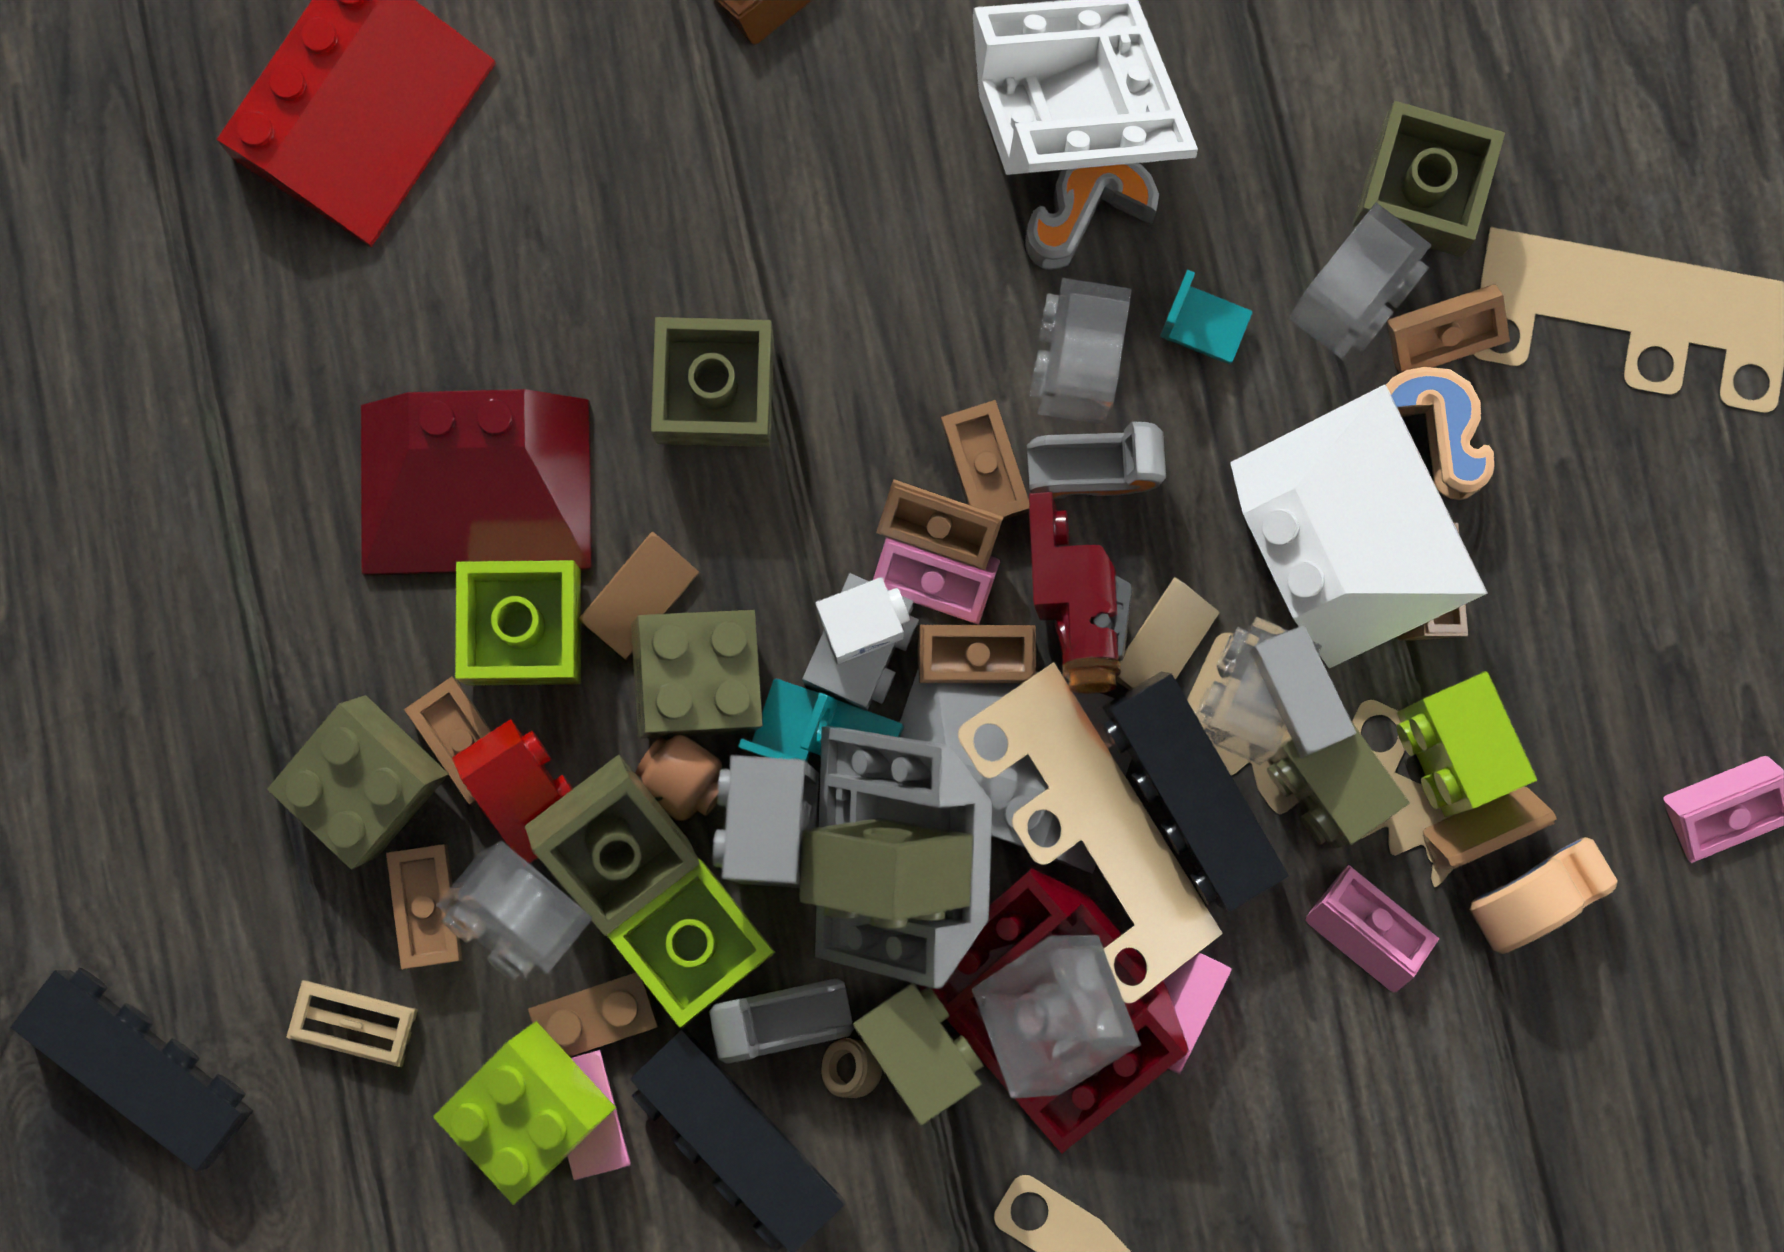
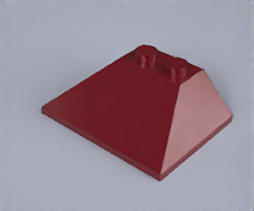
[361,389,592,575]
[917,869,1189,1154]

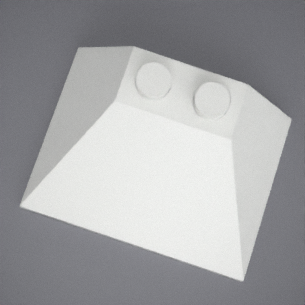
[973,0,1198,175]
[1230,385,1488,668]

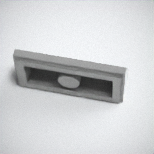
[1250,625,1356,759]

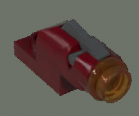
[1029,492,1132,694]

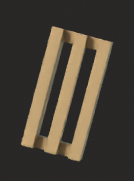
[286,981,418,1067]

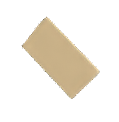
[1109,577,1220,690]

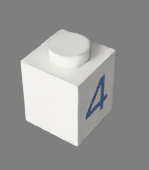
[816,577,910,664]

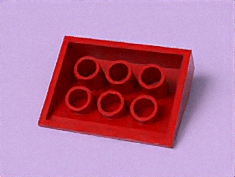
[216,0,496,247]

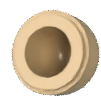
[821,1038,882,1098]

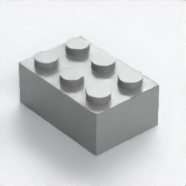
[713,756,820,888]

